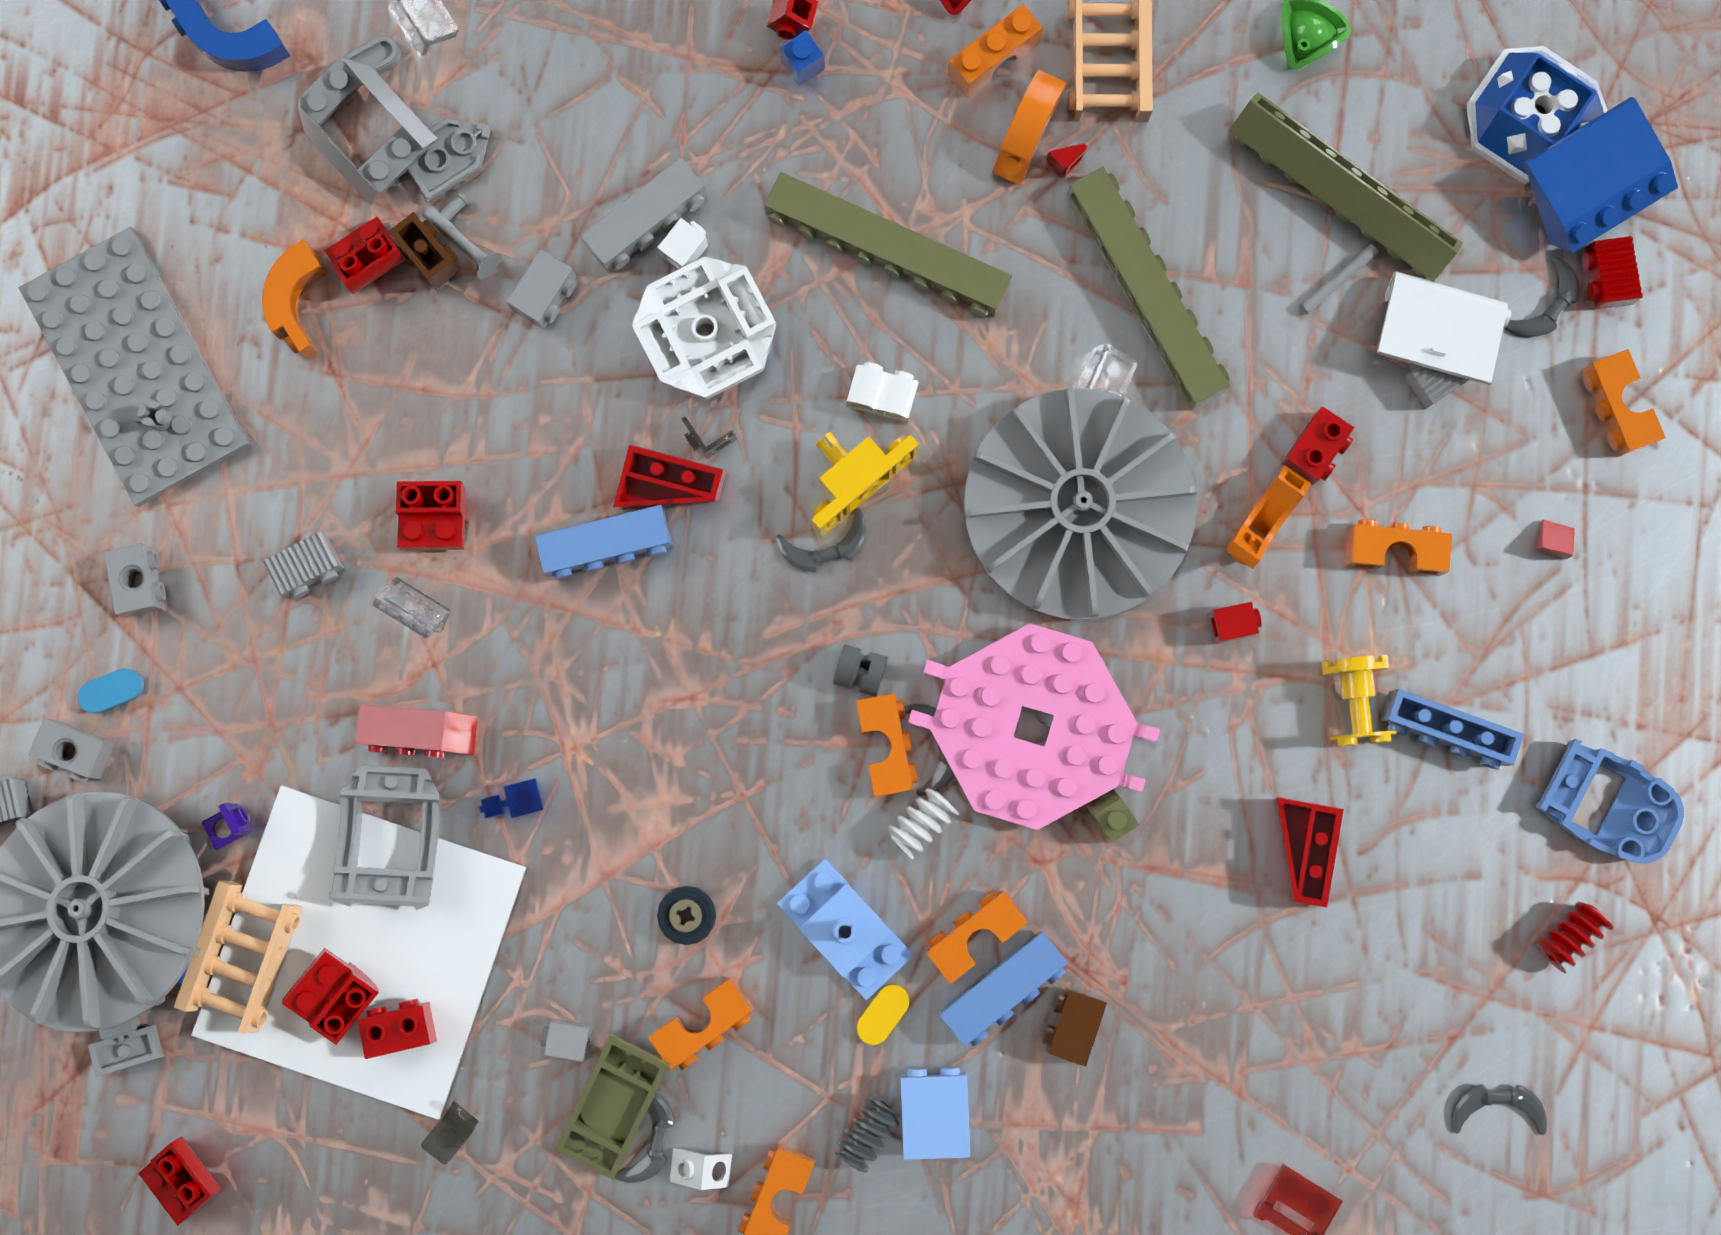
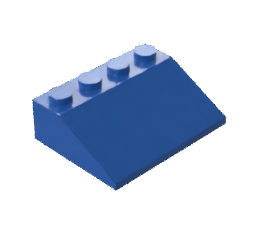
[1524,97,1678,253]

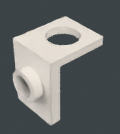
[670,1148,732,1190]

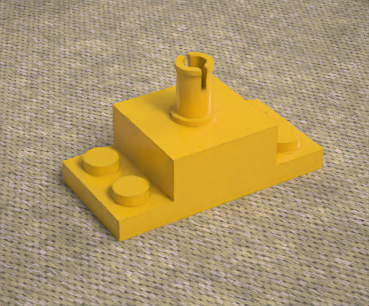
[811,432,919,538]

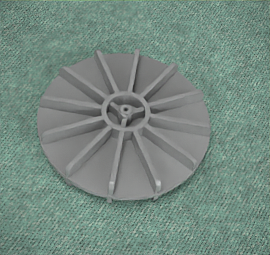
[964,388,1197,620]
[0,792,209,1032]

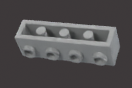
[581,157,707,273]

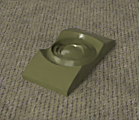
[555,1034,670,1180]

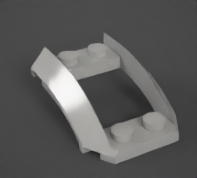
[297,58,438,205]
[329,765,440,911]

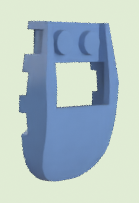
[1535,739,1684,864]

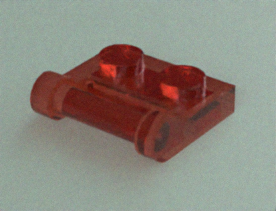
[1253,1164,1343,1235]

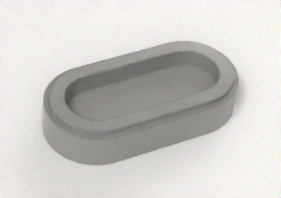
[343,35,401,75]

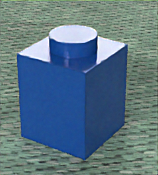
[780,30,825,86]

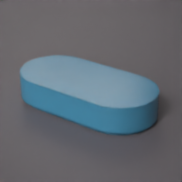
[78,668,144,714]

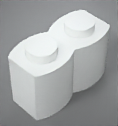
[846,362,919,423]

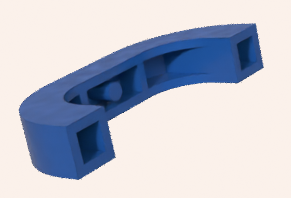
[159,0,290,72]

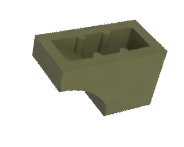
[1083,789,1139,843]

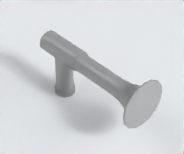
[423,192,501,279]

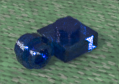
[479,778,544,819]

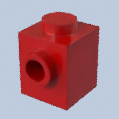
[766,0,819,40]
[1208,602,1262,644]

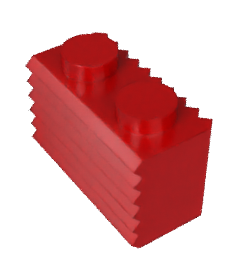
[1582,236,1643,310]

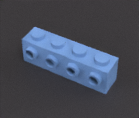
[535,505,673,580]
[1379,689,1524,770]
[938,930,1068,1047]

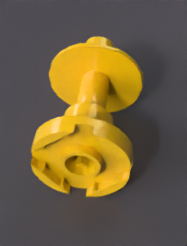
[1321,655,1397,747]

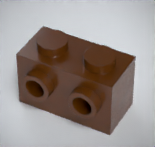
[388,212,460,290]
[1042,987,1107,1067]

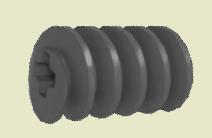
[834,1094,899,1173]

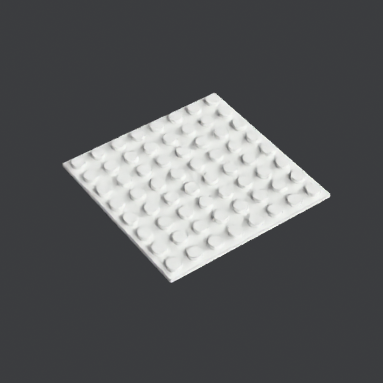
[191,785,527,1120]

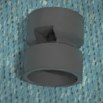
[833,644,888,697]

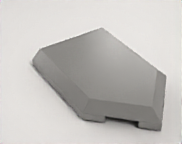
[407,117,491,203]

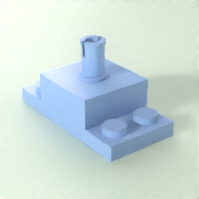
[777,859,914,1000]

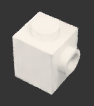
[657,218,709,270]

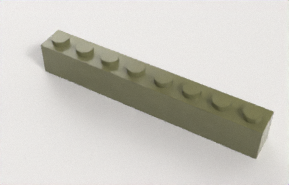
[1229,92,1463,282]
[1067,166,1230,410]
[764,171,1012,317]

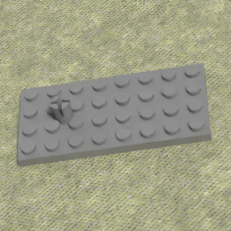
[18,227,251,507]

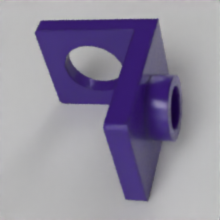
[202,803,251,850]

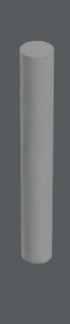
[1299,244,1379,315]

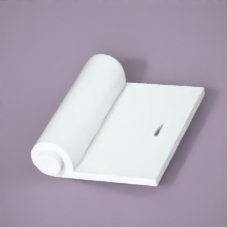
[1377,271,1512,385]

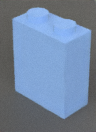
[900,1067,970,1160]

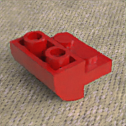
[324,216,406,294]
[395,481,468,551]
[282,948,379,1045]
[138,1136,223,1226]

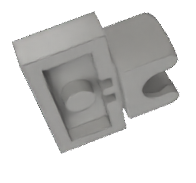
[88,1016,164,1077]

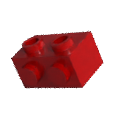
[1281,406,1355,485]
[357,998,437,1059]

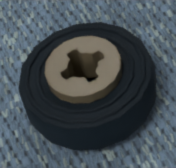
[657,886,716,945]

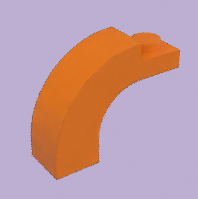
[992,70,1068,185]
[262,239,328,359]
[1226,465,1311,569]

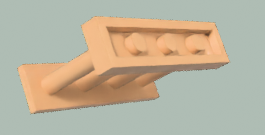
[1067,0,1153,122]
[173,881,302,1034]

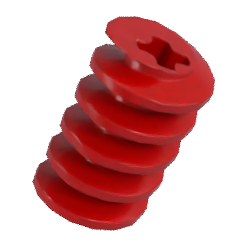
[1537,902,1614,973]

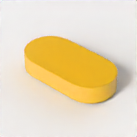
[857,984,909,1045]

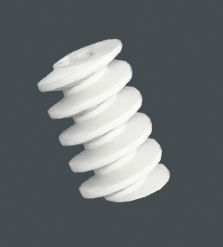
[887,788,959,860]

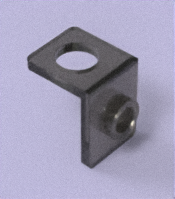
[681,416,737,459]
[421,1101,479,1165]

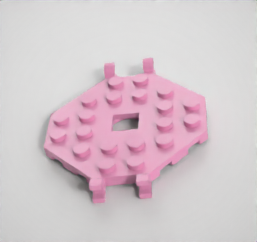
[908,624,1160,830]

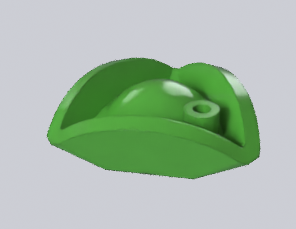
[1281,0,1351,70]

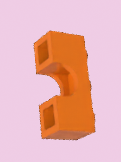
[948,3,1043,97]
[1582,349,1666,457]
[1345,520,1452,576]
[856,693,918,798]
[925,890,1028,985]
[648,977,754,1071]
[738,1143,816,1235]

